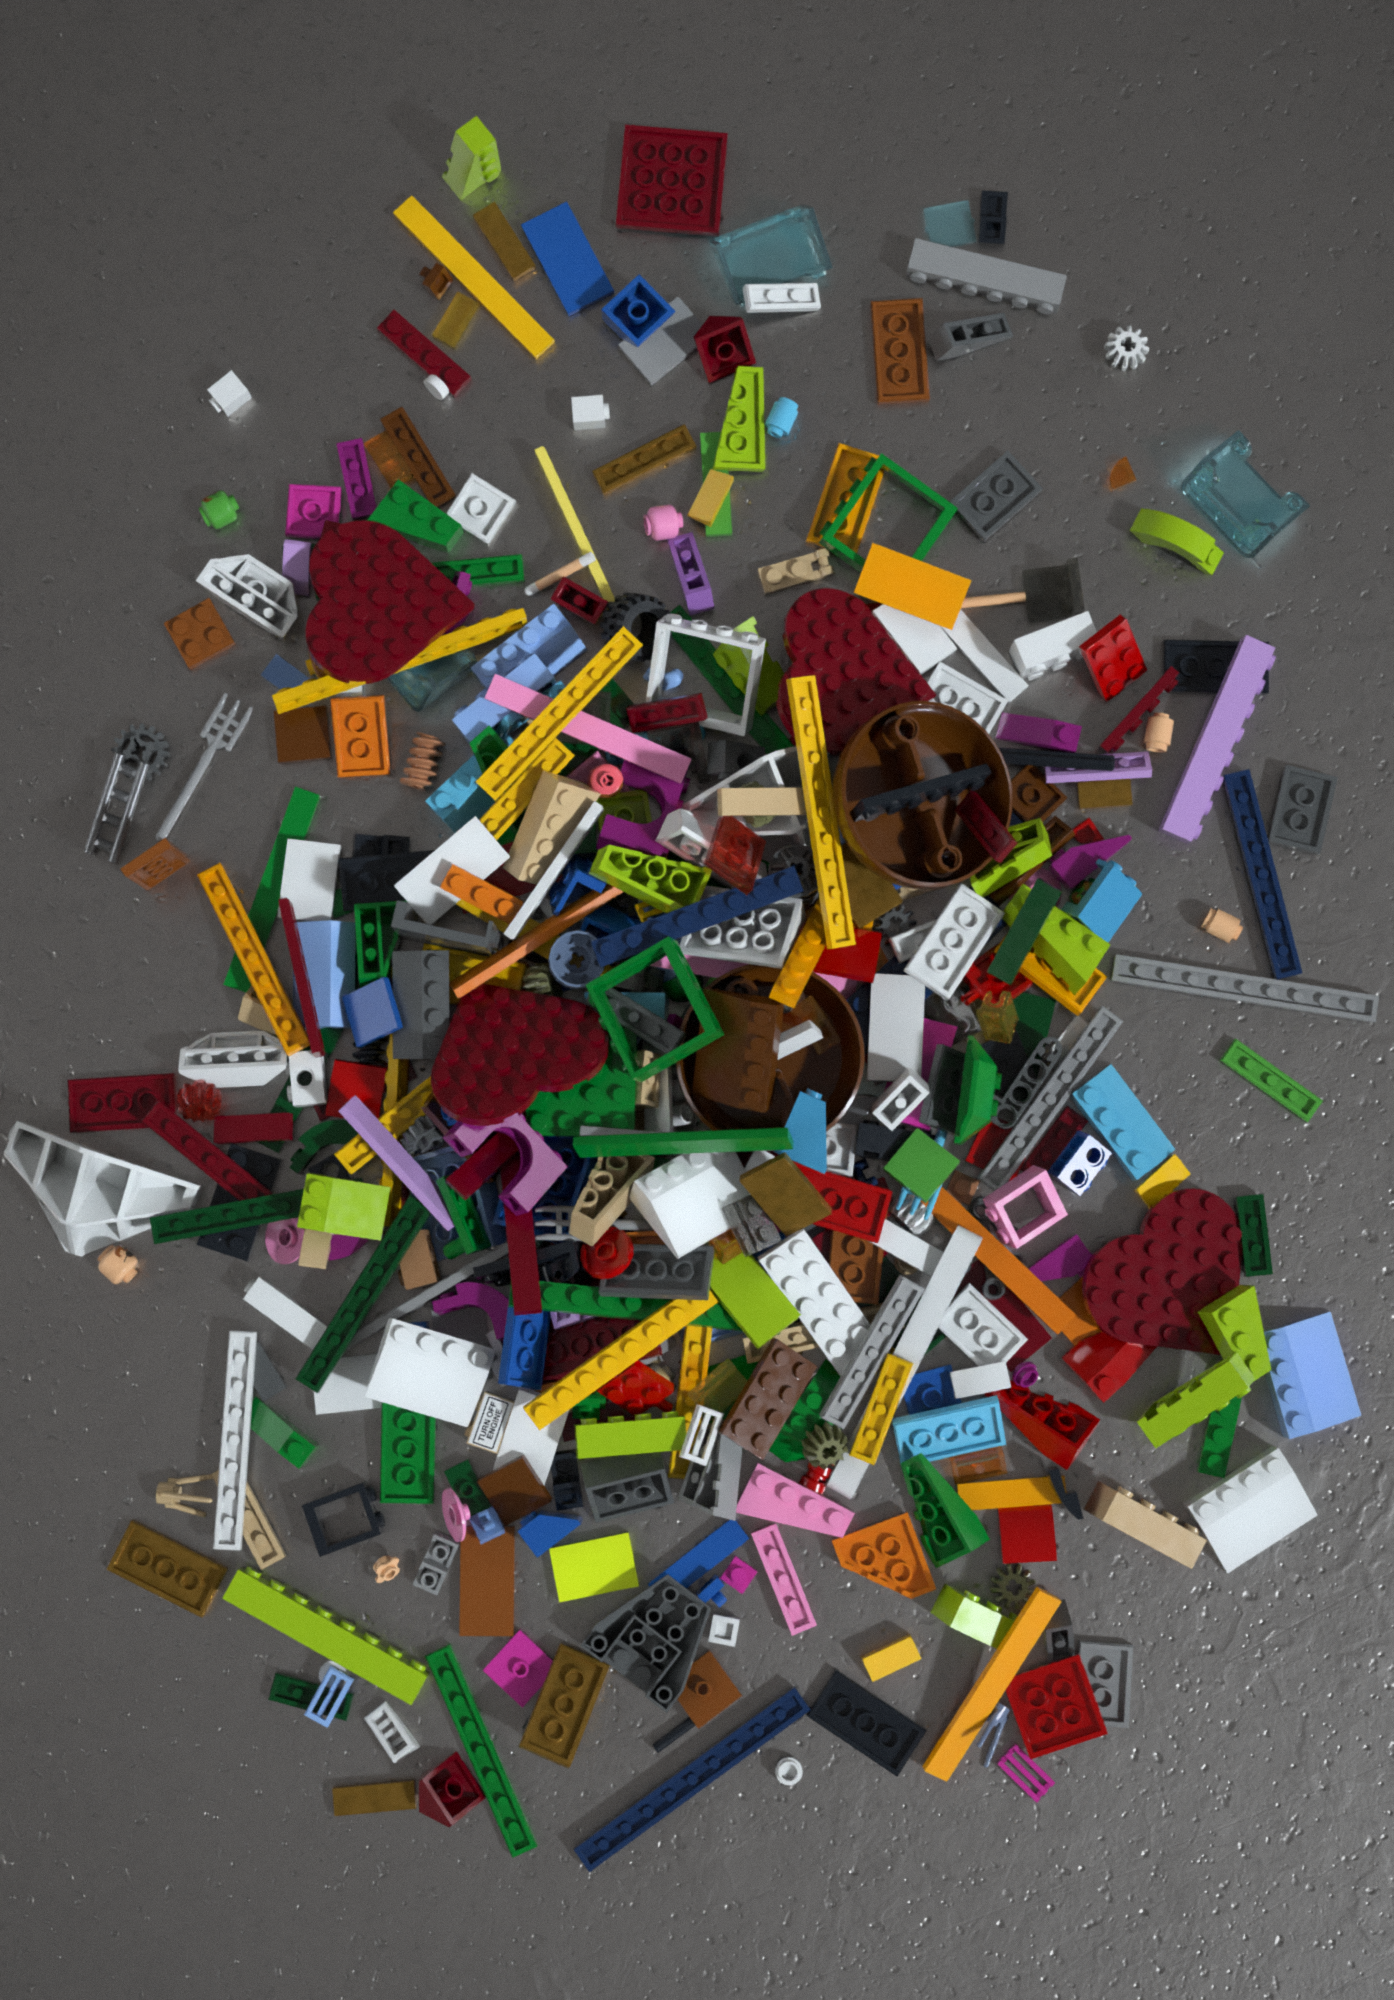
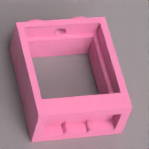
[983,1165,1068,1249]

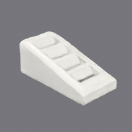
[364,1701,420,1763]

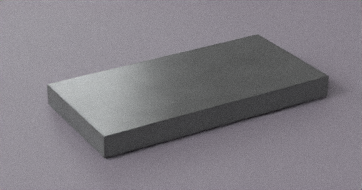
[599,1244,714,1300]

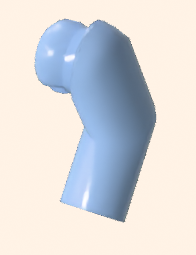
[643,667,684,690]

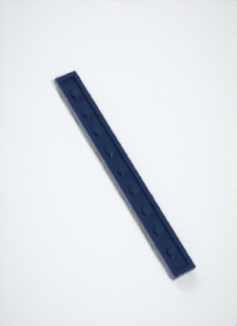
[574,1686,811,1872]

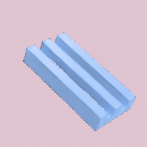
[304,1665,355,1728]

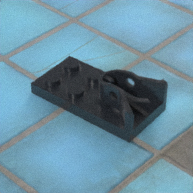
[473,1240,593,1287]

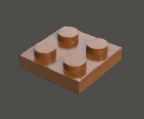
[164,598,236,670]

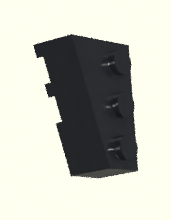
[855,1120,935,1162]

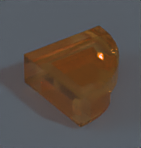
[1109,456,1137,492]

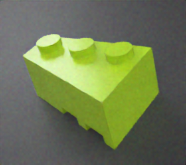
[442,115,501,201]
[713,616,784,716]
[970,818,1052,898]
[1198,1285,1271,1382]
[930,1583,1018,1649]

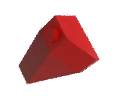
[1061,1332,1157,1403]
[984,1380,1100,1470]

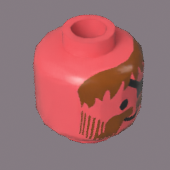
[587,764,623,798]

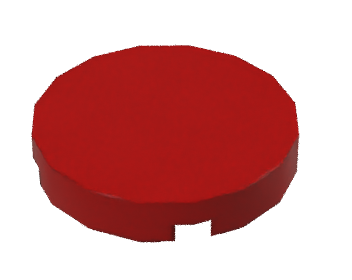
[580,1226,634,1279]

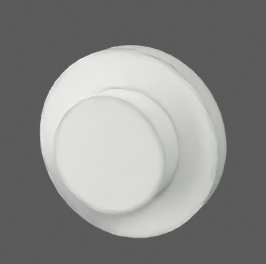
[775,1757,802,1785]

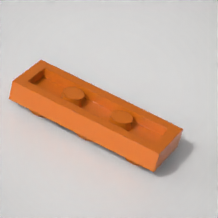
[440,863,524,925]

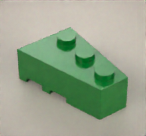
[367,479,464,554]
[354,901,408,988]

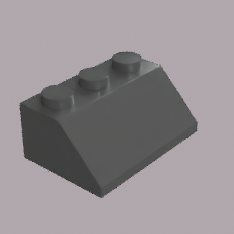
[581,1452,674,1523]

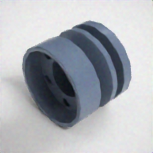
[548,930,605,989]

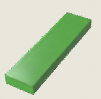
[700,432,732,537]
[1219,1039,1323,1123]

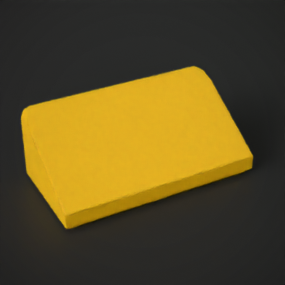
[687,469,734,527]
[1133,1154,1191,1208]
[861,1634,921,1682]

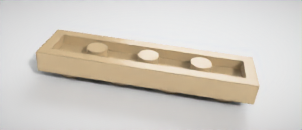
[211,1470,287,1570]

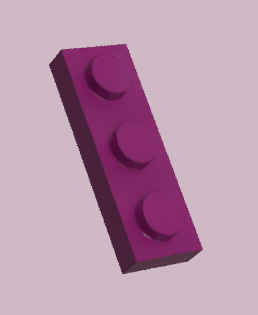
[336,438,377,521]

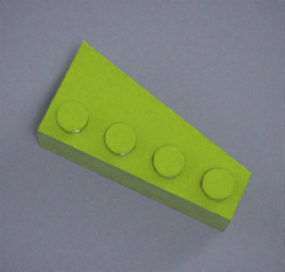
[588,845,713,913]
[1002,884,1111,996]
[1137,1352,1256,1448]
[574,1411,686,1459]

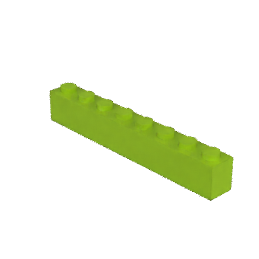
[222,1566,430,1705]

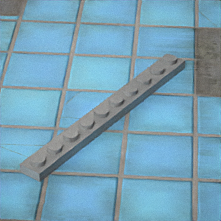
[1111,954,1379,1023]

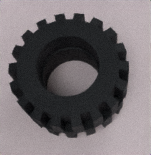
[600,592,673,662]

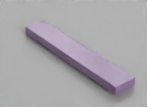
[339,1095,455,1231]

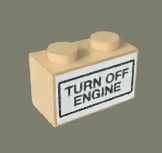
[464,1391,515,1454]

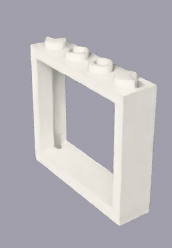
[646,614,766,736]

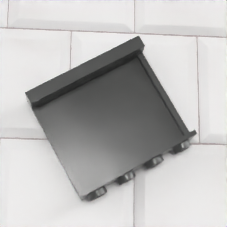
[391,900,504,957]

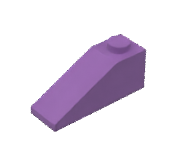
[667,532,715,616]

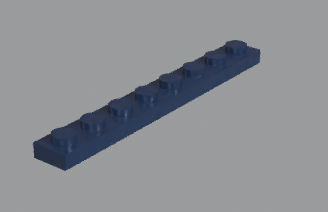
[1222,769,1303,980]
[591,866,803,968]

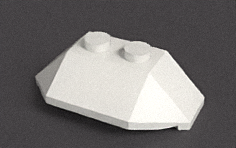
[196,554,299,639]
[178,1030,287,1088]

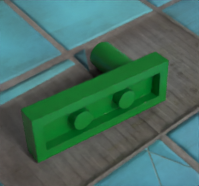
[436,1174,491,1260]

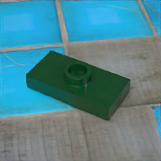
[444,1459,492,1517]

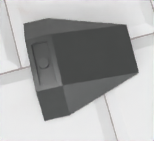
[580,1574,711,1713]

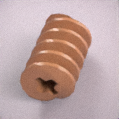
[400,732,446,791]

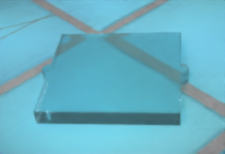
[923,200,976,247]

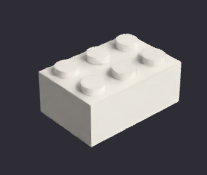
[1009,611,1097,681]

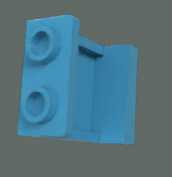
[1061,859,1143,942]

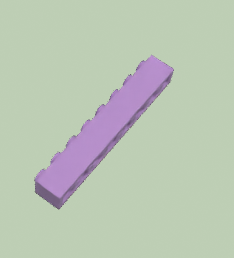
[1158,635,1276,844]

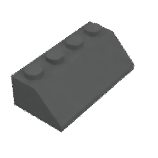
[392,950,449,1059]

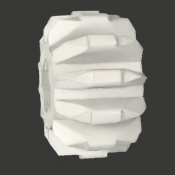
[1104,325,1149,371]
[889,1193,935,1237]

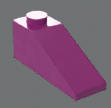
[996,712,1082,753]
[1048,835,1132,892]
[1027,1234,1092,1281]

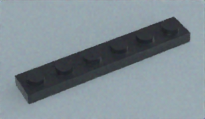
[849,764,992,822]

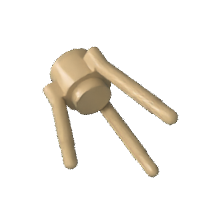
[156,1474,213,1517]

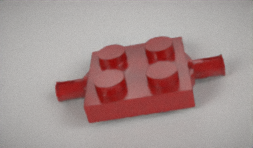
[961,944,1033,1013]
[597,1360,674,1416]

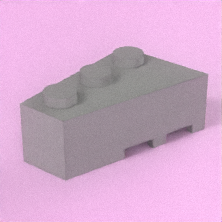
[678,1423,742,1521]

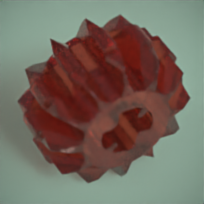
[177,1080,222,1123]

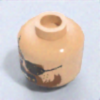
[97,1245,138,1284]

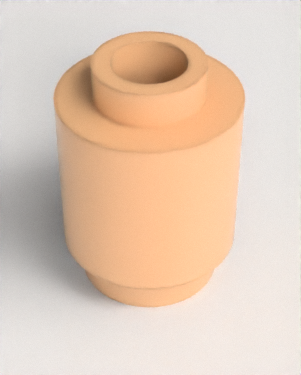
[1144,712,1174,753]
[1201,908,1243,943]

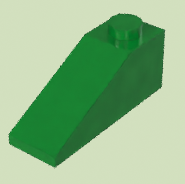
[250,1396,319,1469]

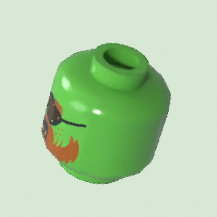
[199,490,240,529]

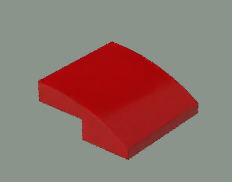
[326,1059,388,1119]
[997,1504,1057,1564]

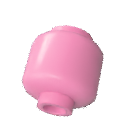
[643,504,683,541]

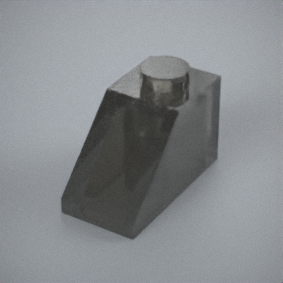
[611,960,665,993]

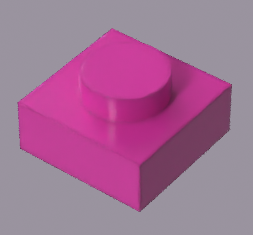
[720,1555,758,1594]

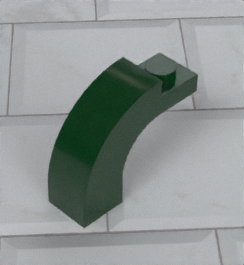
[289,1120,358,1175]

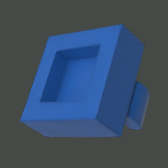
[696,1574,727,1608]

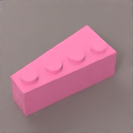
[736,1461,855,1538]

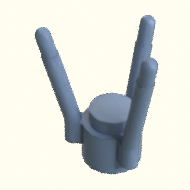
[976,1702,1010,1768]

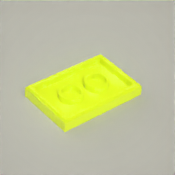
[549,1532,639,1602]

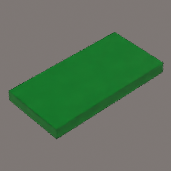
[380,1402,436,1504]

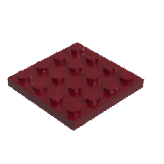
[616,124,728,237]

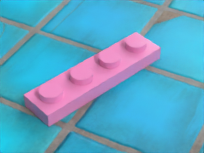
[751,1523,817,1636]

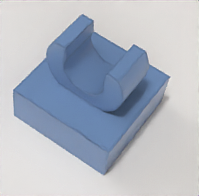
[469,1506,505,1544]

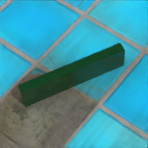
[987,878,1063,985]

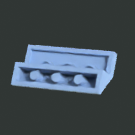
[293,920,355,1029]

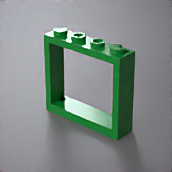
[819,453,958,573]
[586,936,725,1083]

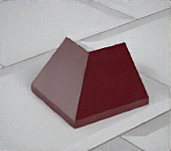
[693,316,756,383]
[419,1751,486,1827]

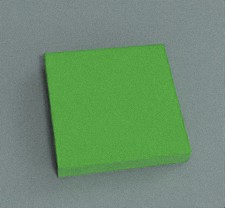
[883,1128,960,1204]

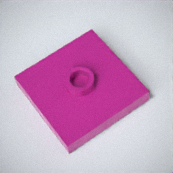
[285,484,342,539]
[483,1629,553,1708]

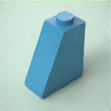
[774,1088,827,1174]

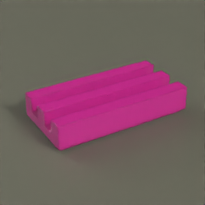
[996,1743,1055,1803]

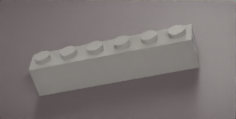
[906,238,1067,314]

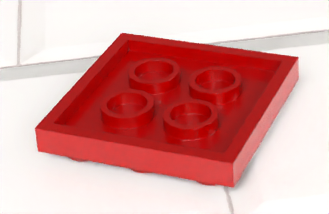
[1006,1653,1108,1760]

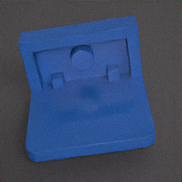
[548,854,606,916]

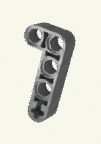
[991,1037,1062,1129]

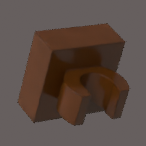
[418,263,453,300]

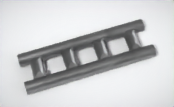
[84,752,150,864]

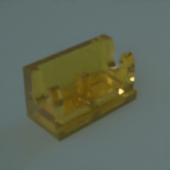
[976,991,1018,1044]

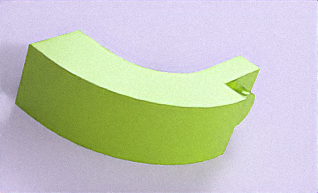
[1130,508,1224,575]

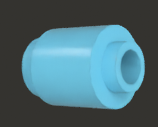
[764,397,798,438]

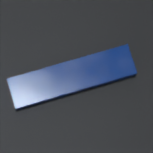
[648,1519,750,1588]

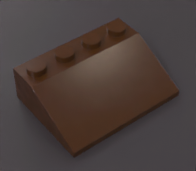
[692,987,784,1113]

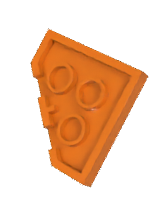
[832,1511,936,1599]

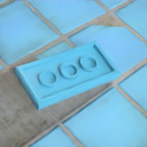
[892,1395,1006,1468]

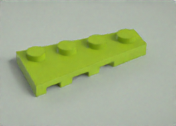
[712,366,765,472]

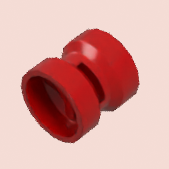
[799,1462,834,1495]

